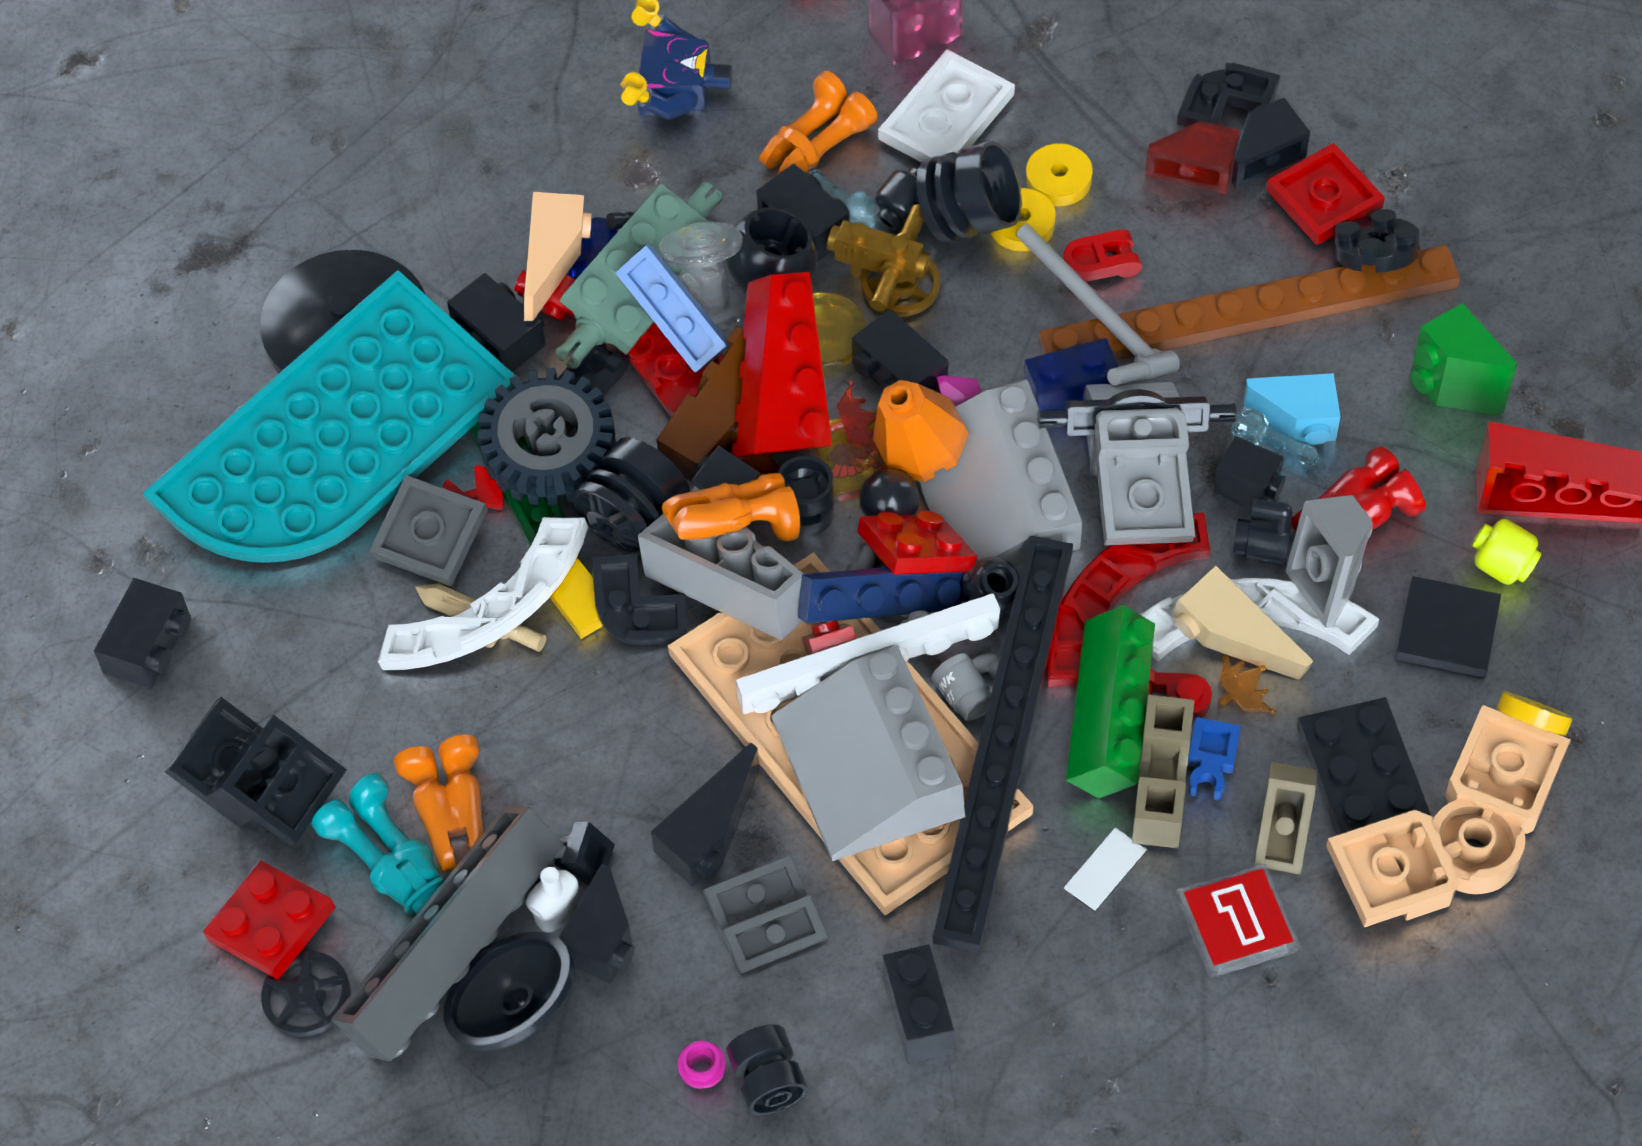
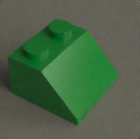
[1410,303,1517,416]

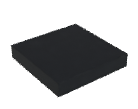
[1395,576,1501,678]

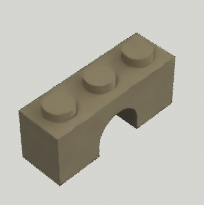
[1132,695,1194,849]

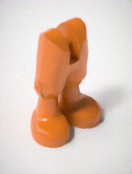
[662,473,800,542]

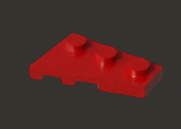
[623,322,724,418]

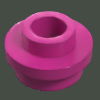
[678,1041,726,1089]

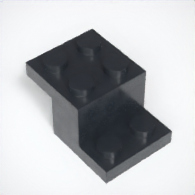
[165,697,347,846]

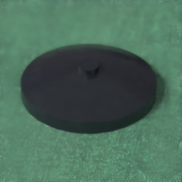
[260,250,426,374]

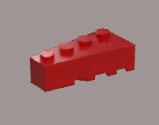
[732,272,832,458]

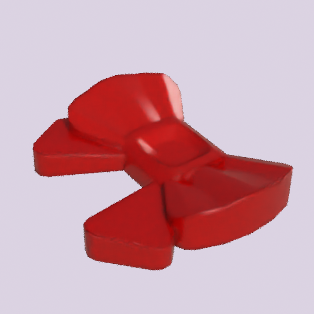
[442,465,504,510]

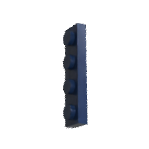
[798,567,964,623]

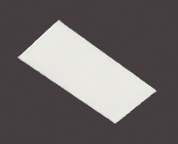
[1064,827,1147,910]

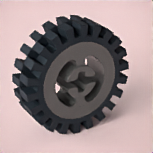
[477,368,616,506]

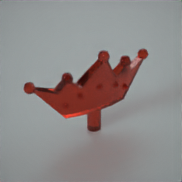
[830,381,877,451]

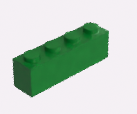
[1066,605,1155,798]

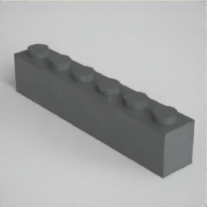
[331,805,564,1061]

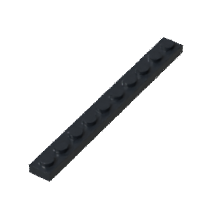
[933,535,1073,953]

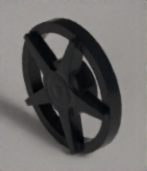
[261,950,351,1037]

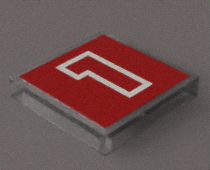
[1176,863,1300,978]

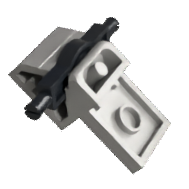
[1037,382,1237,545]

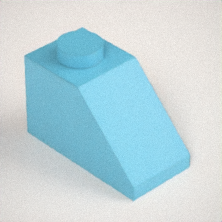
[1243,373,1341,445]

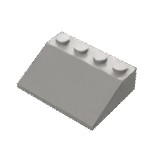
[917,380,1082,567]
[771,646,965,861]

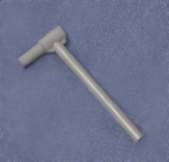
[1016,224,1180,386]

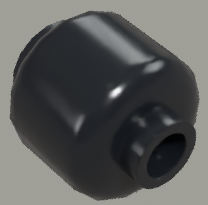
[875,167,919,231]

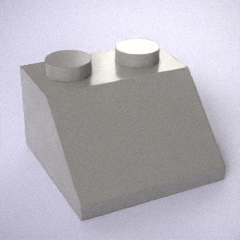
[1286,495,1373,628]

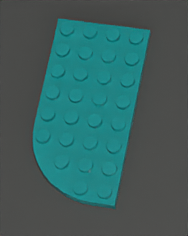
[143,270,515,563]

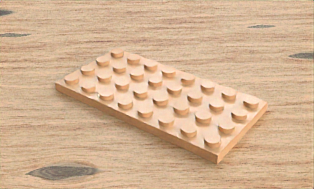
[668,552,1034,915]

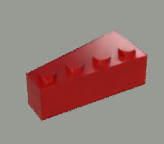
[1476,421,1642,523]

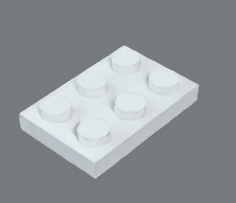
[878,49,1015,163]

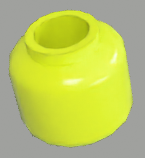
[1471,519,1542,585]

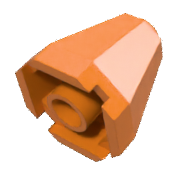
[873,380,969,482]

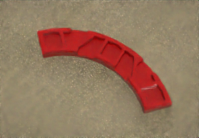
[1047,512,1210,687]

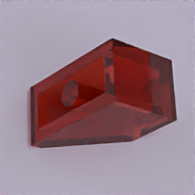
[1145,121,1240,194]

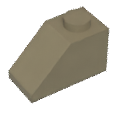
[1254,762,1318,874]

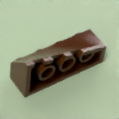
[656,325,746,484]

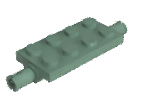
[556,182,727,369]

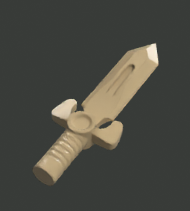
[415,583,546,652]

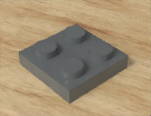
[369,475,488,587]

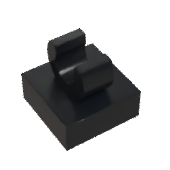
[555,821,615,886]

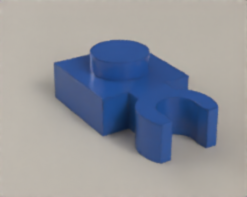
[1187,717,1241,801]

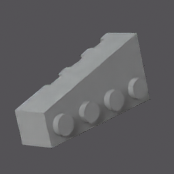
[638,486,804,641]

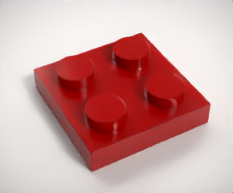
[1266,143,1385,245]
[857,511,977,575]
[202,860,336,980]

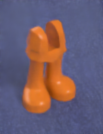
[759,70,878,174]

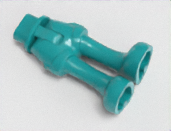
[311,772,445,914]

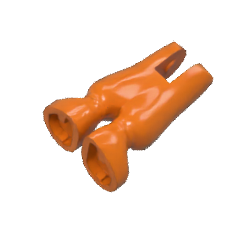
[393,734,485,873]

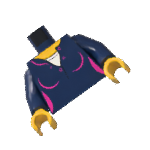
[620,0,732,120]

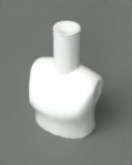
[526,867,579,932]

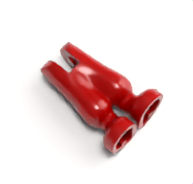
[1291,446,1426,534]

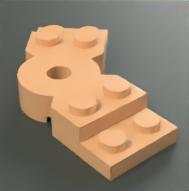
[1326,705,1571,927]

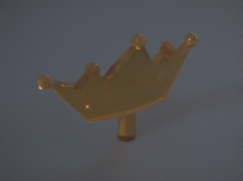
[1217,655,1277,715]

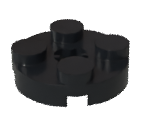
[1335,209,1420,273]

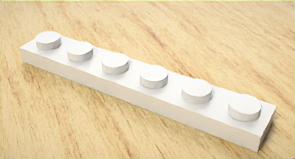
[736,593,1000,715]

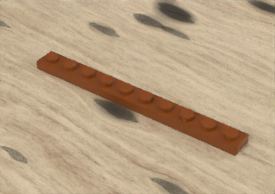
[1039,245,1460,375]

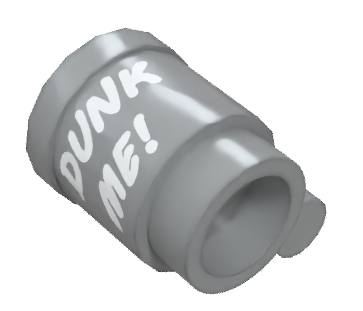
[931,652,1000,721]

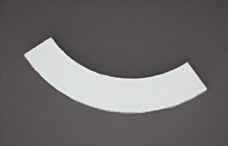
[378,517,588,671]
[1140,578,1379,662]

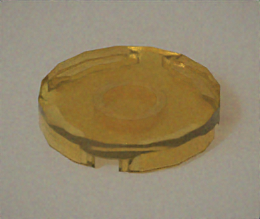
[813,293,866,370]

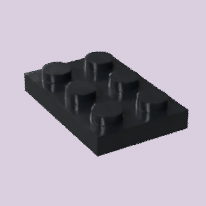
[1297,697,1431,835]

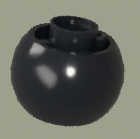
[725,207,818,292]

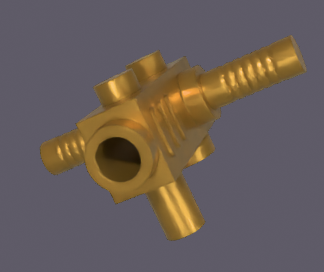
[827,204,931,312]

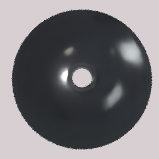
[443,931,574,1051]

